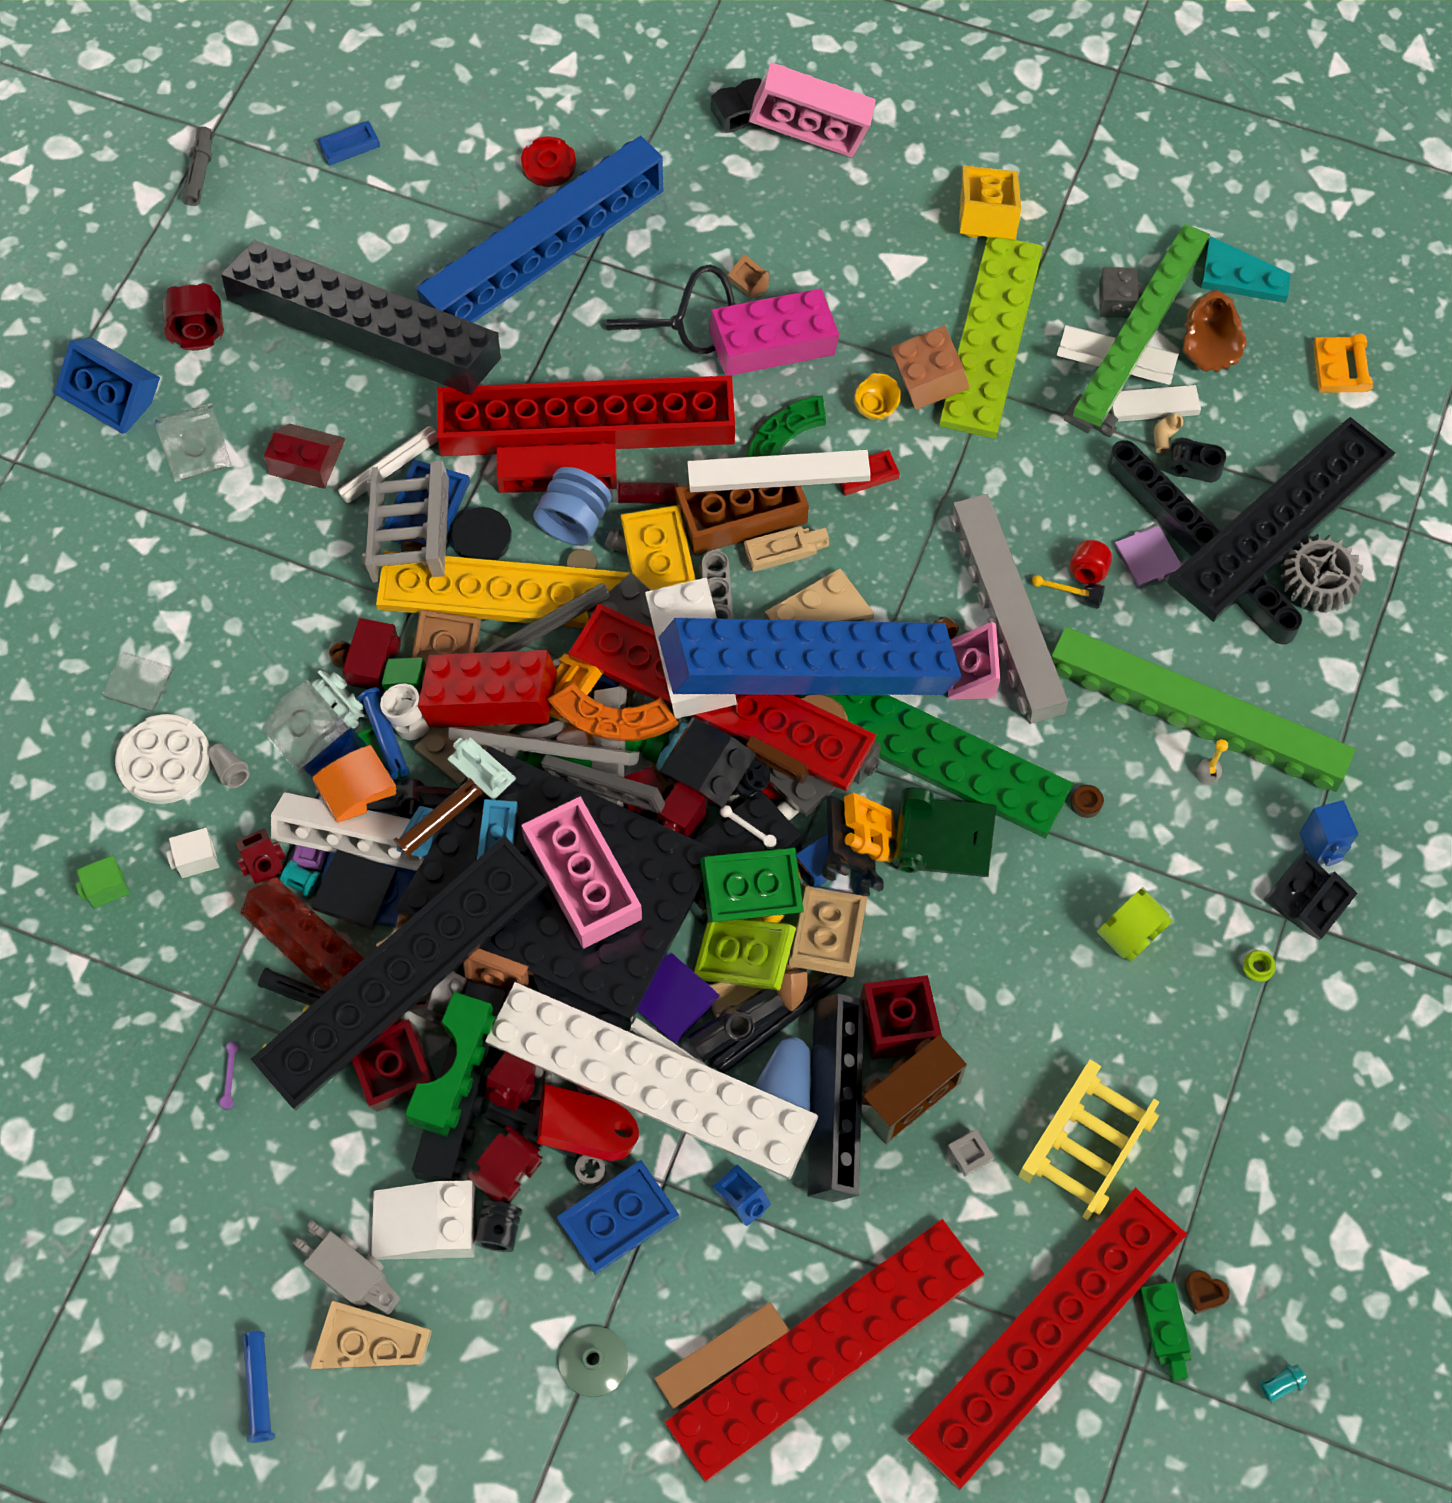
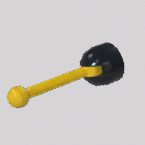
[1031,575,1105,609]

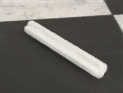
[338,426,438,503]

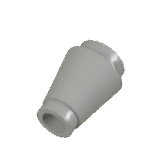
[208,743,250,788]

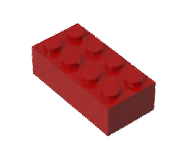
[418,650,558,727]

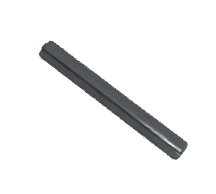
[481,584,610,653]

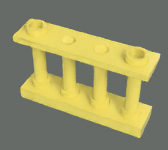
[1018,1059,1160,1221]

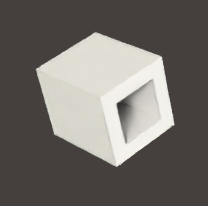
[166,828,220,878]

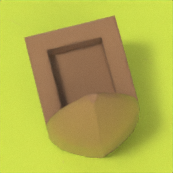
[727,254,770,298]
[776,961,807,1011]

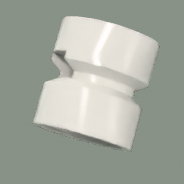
[380,683,431,740]

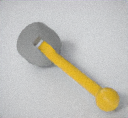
[1196,739,1228,785]

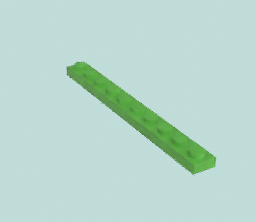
[1073,224,1210,427]

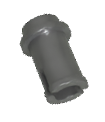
[605,529,627,555]

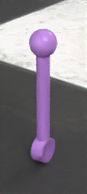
[219,1041,239,1110]

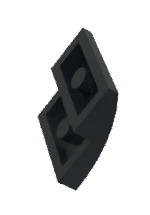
[1264,852,1358,940]

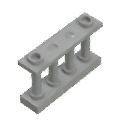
[362,461,449,583]

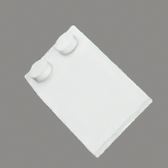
[371,1180,476,1260]

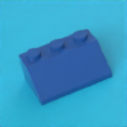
[54,337,160,434]

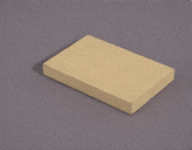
[789,885,867,977]

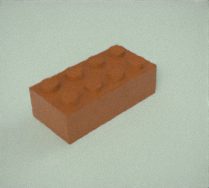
[675,484,809,555]

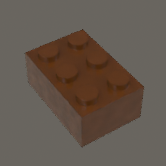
[861,1034,967,1144]

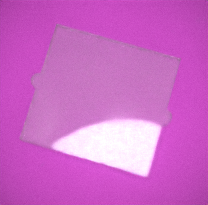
[102,652,174,713]

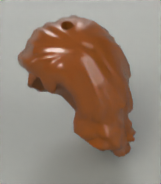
[1182,289,1247,372]

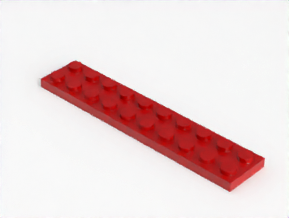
[568,603,876,792]
[907,1187,1187,1491]
[665,1219,984,1483]

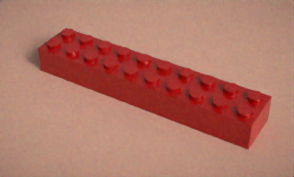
[437,375,735,457]

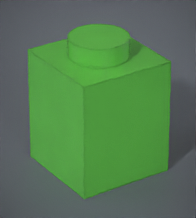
[75,855,131,909]

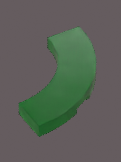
[746,395,826,457]

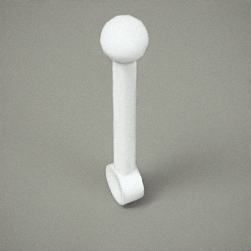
[720,805,776,849]

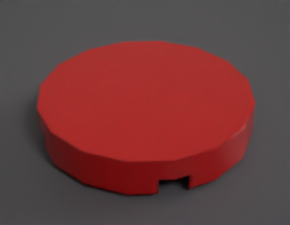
[521,136,577,187]

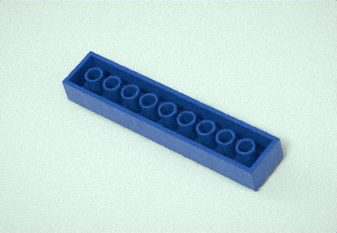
[417,135,664,323]
[658,618,962,695]

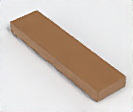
[654,1302,790,1410]

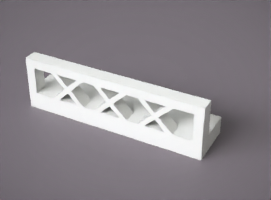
[1057,325,1179,385]

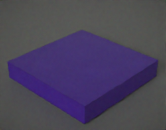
[637,953,720,1044]

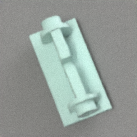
[311,670,369,730]
[448,737,516,800]

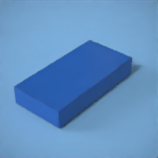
[318,120,380,166]

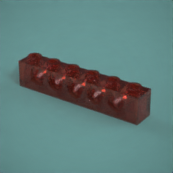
[240,877,404,1026]

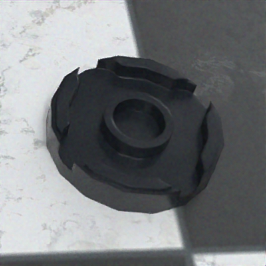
[452,507,512,560]

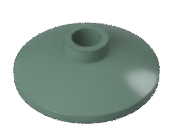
[559,1326,628,1397]

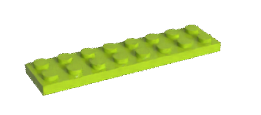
[939,237,1044,439]

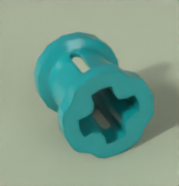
[279,860,322,899]

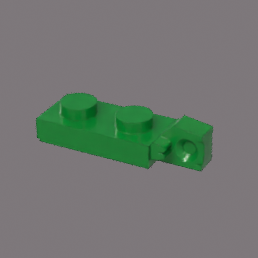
[1139,1282,1191,1383]

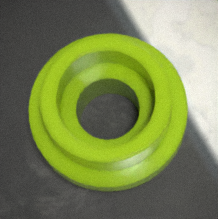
[1243,950,1276,982]

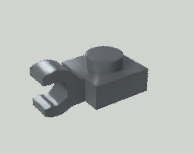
[1063,394,1118,437]

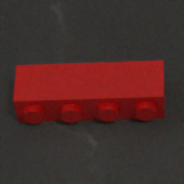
[497,442,617,493]

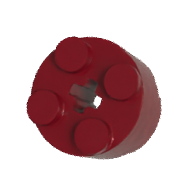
[163,283,224,351]
[467,1125,543,1204]

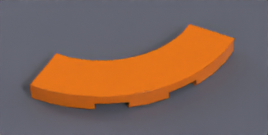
[548,682,679,741]

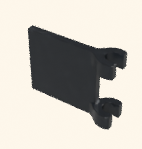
[822,795,884,896]

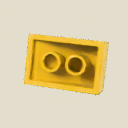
[959,165,1021,240]

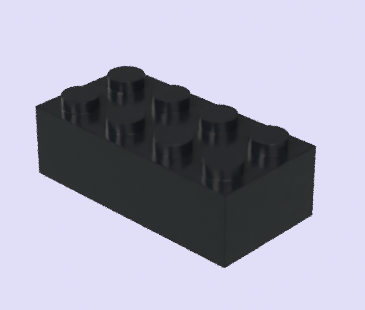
[690,790,802,925]

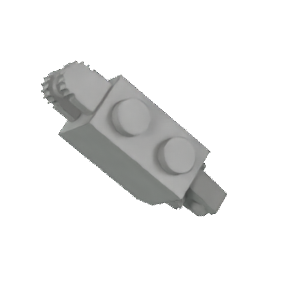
[292,1220,401,1315]

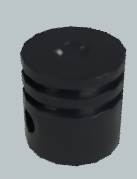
[474,1201,522,1252]

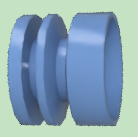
[533,467,612,546]

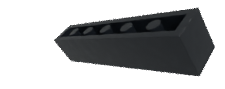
[412,981,508,1182]
[807,993,864,1202]

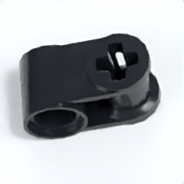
[1166,437,1226,483]

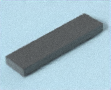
[541,754,666,813]

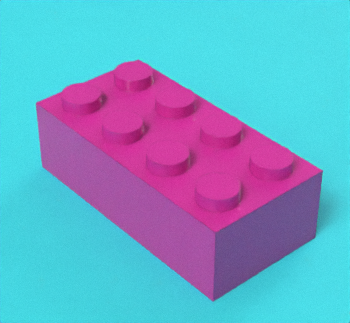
[709,288,839,376]

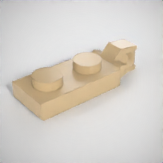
[744,526,829,572]

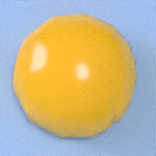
[854,373,901,420]

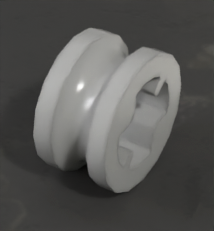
[575,1155,606,1187]

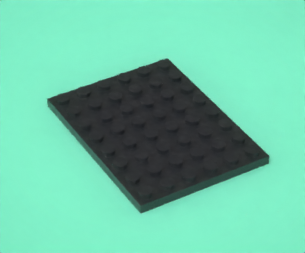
[396,746,718,1023]

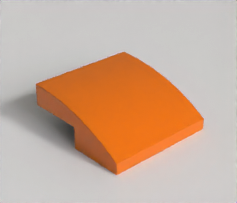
[313,745,396,823]

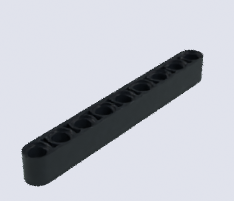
[1108,440,1302,645]

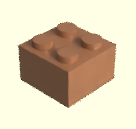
[891,325,970,410]

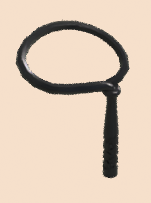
[606,264,735,354]

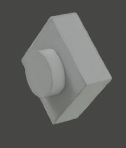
[947,1129,994,1177]

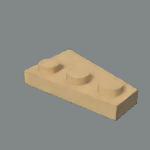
[765,568,874,621]
[310,1300,432,1369]

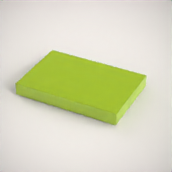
[694,919,796,991]

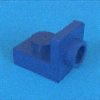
[712,1164,771,1226]

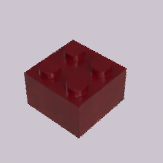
[859,975,942,1060]
[352,1019,436,1112]

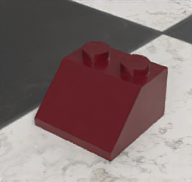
[263,423,345,489]

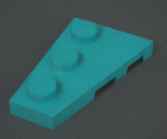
[1201,236,1291,303]

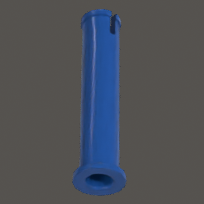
[358,688,409,779]
[242,1331,275,1443]

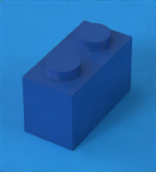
[1299,800,1358,866]

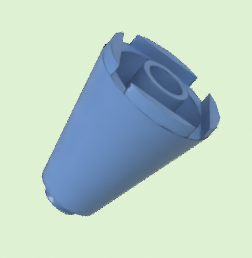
[753,1037,811,1111]

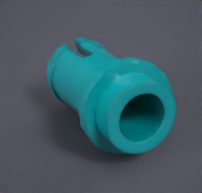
[1260,1364,1308,1404]

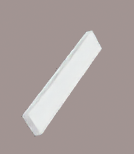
[688,450,871,492]

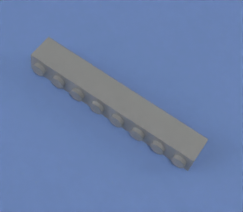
[949,493,1068,724]

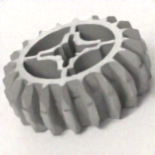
[1280,533,1364,614]

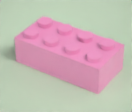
[749,62,876,158]
[521,796,642,949]

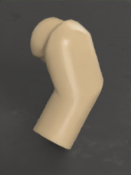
[1153,413,1184,454]

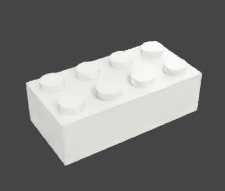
[645,578,737,719]

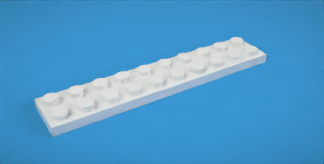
[485,982,818,1180]

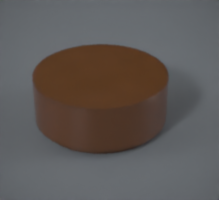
[1071,785,1104,818]

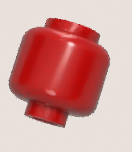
[1070,540,1112,584]

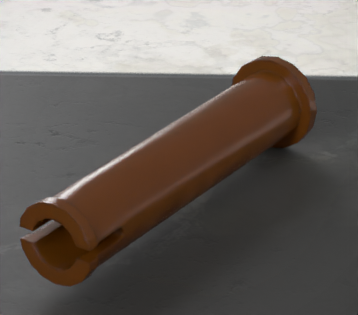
[393,778,483,859]

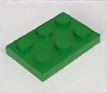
[700,848,804,923]

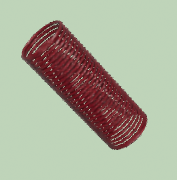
[618,482,678,504]

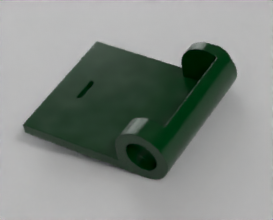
[893,787,997,877]

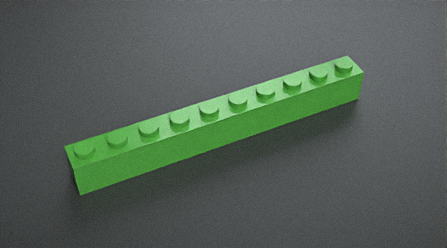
[1051,626,1356,792]

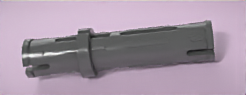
[182,126,214,206]

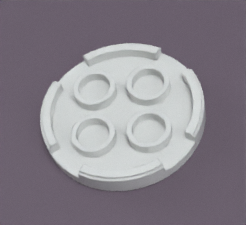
[115,714,211,804]

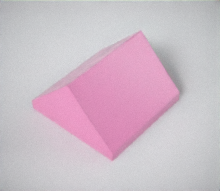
[948,622,1000,699]

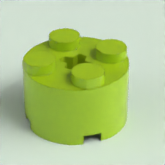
[1096,887,1173,962]

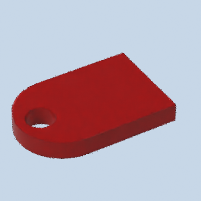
[537,1084,639,1161]

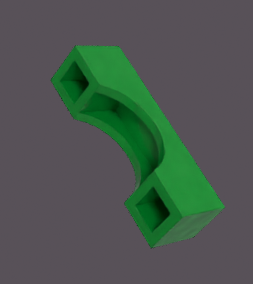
[405,992,497,1137]

